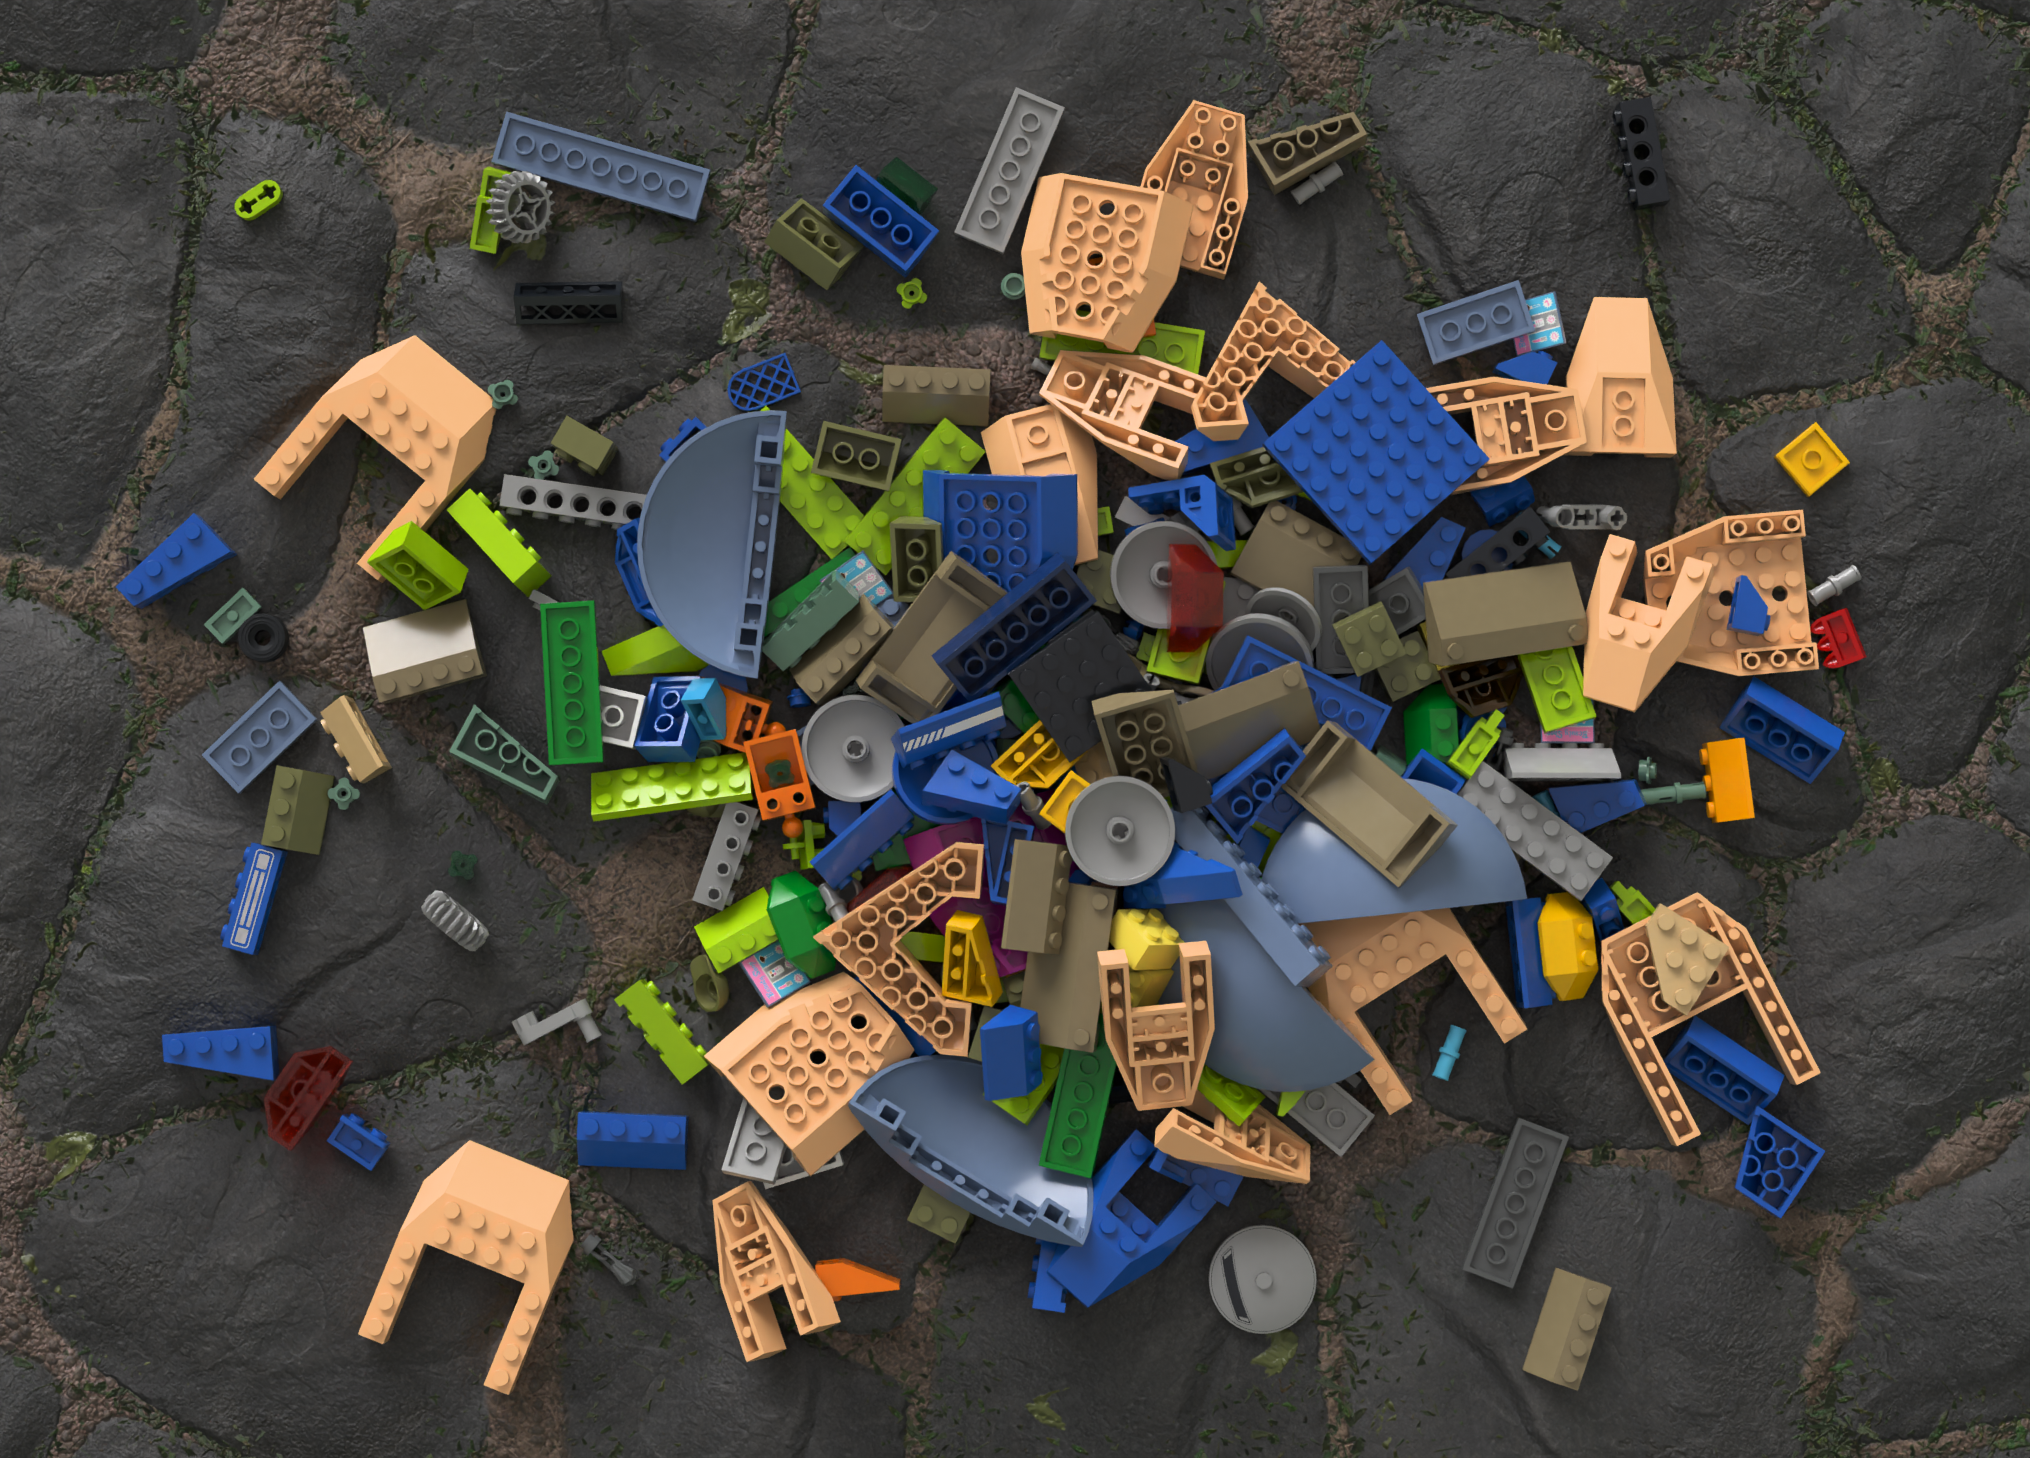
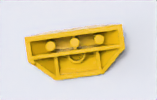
[990,720,1088,789]
[1537,892,1598,1001]

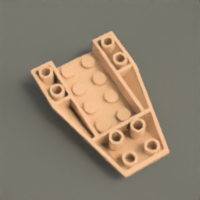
[981,404,1098,566]

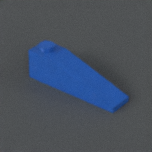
[1141,842,1243,904]

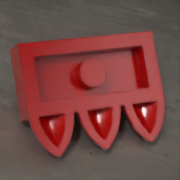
[1810,608,1867,668]

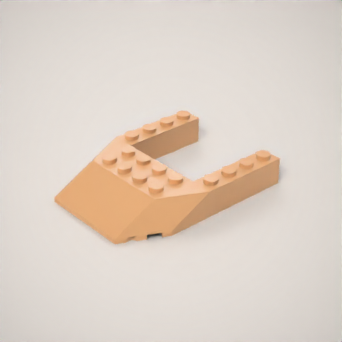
[254,336,496,583]
[1601,892,1821,1146]
[1299,908,1527,1115]
[358,1140,574,1395]

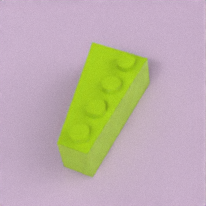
[447,489,552,597]
[614,979,710,1085]

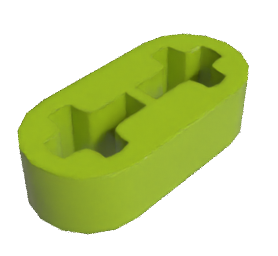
[235,180,283,221]

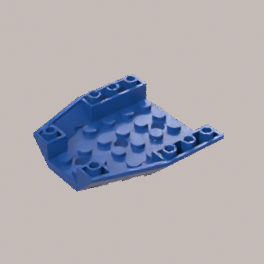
[923,470,1078,593]

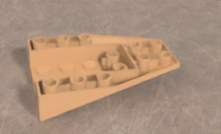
[1140,100,1248,280]
[1565,297,1677,458]

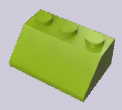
[367,521,469,610]
[694,887,778,974]

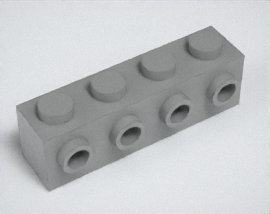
[692,801,762,911]

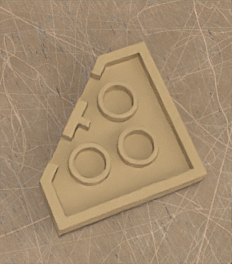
[1645,904,1729,1016]

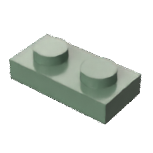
[204,588,263,644]

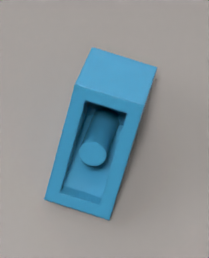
[681,678,726,740]

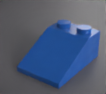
[634,676,701,762]

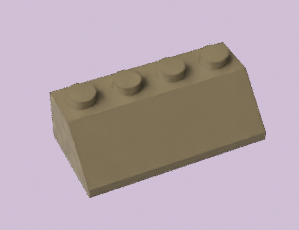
[882,365,991,427]
[789,594,895,706]
[1001,839,1073,954]
[1522,1267,1612,1391]

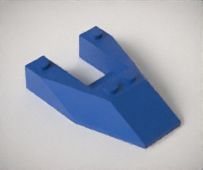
[1047,1129,1216,1308]

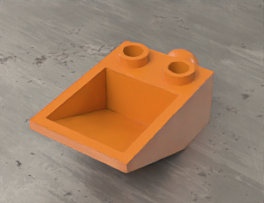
[697,675,786,753]
[743,729,816,838]
[815,1258,901,1302]

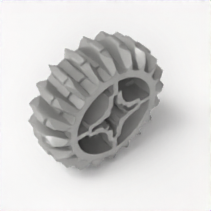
[486,171,555,243]
[421,890,489,951]

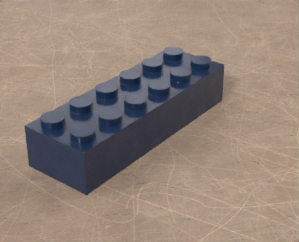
[931,553,1097,702]

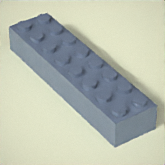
[1170,806,1333,987]

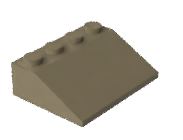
[1230,501,1362,607]
[363,599,487,705]
[1092,690,1198,797]

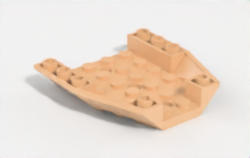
[1021,173,1194,353]
[1643,510,1819,676]
[704,972,914,1177]

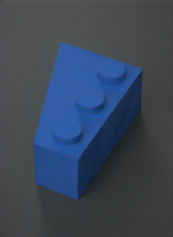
[922,750,1021,824]

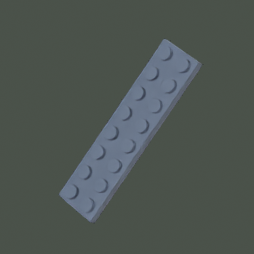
[491,112,711,222]

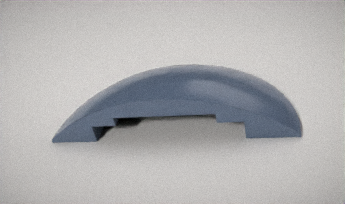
[637,410,787,679]
[1262,778,1527,924]
[1157,899,1375,1092]
[848,1055,1094,1247]

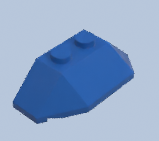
[615,518,663,627]

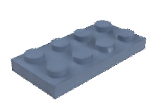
[1417,280,1535,366]
[202,681,318,794]

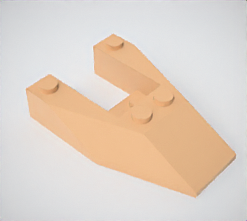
[1039,350,1206,481]
[1426,377,1587,495]
[1583,534,1714,712]
[1097,941,1215,1111]
[1154,1089,1311,1184]
[712,1181,840,1362]

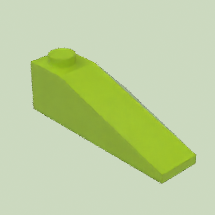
[602,625,710,676]

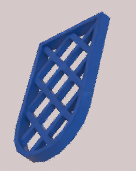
[727,353,801,411]

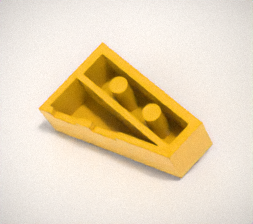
[942,910,1003,1007]

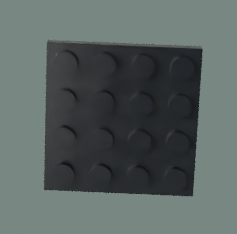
[1008,611,1152,762]

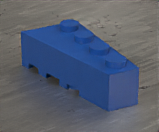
[1027,1238,1067,1313]

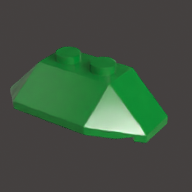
[1403,683,1462,788]
[766,871,836,979]

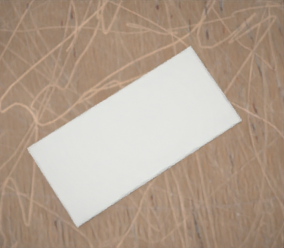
[1115,496,1170,526]

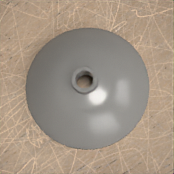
[1245,588,1322,651]

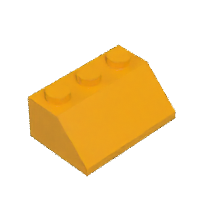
[1699,738,1755,823]

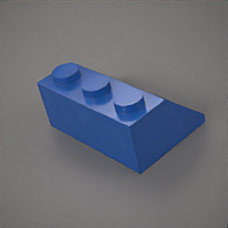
[980,1005,1043,1101]

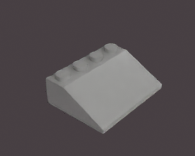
[1501,743,1621,782]

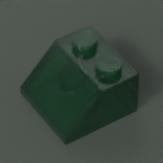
[876,157,938,216]

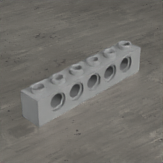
[499,474,647,530]

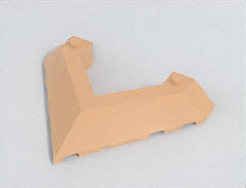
[1191,282,1356,441]
[813,842,984,1057]

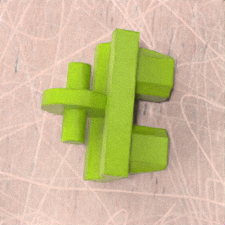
[782,820,825,870]

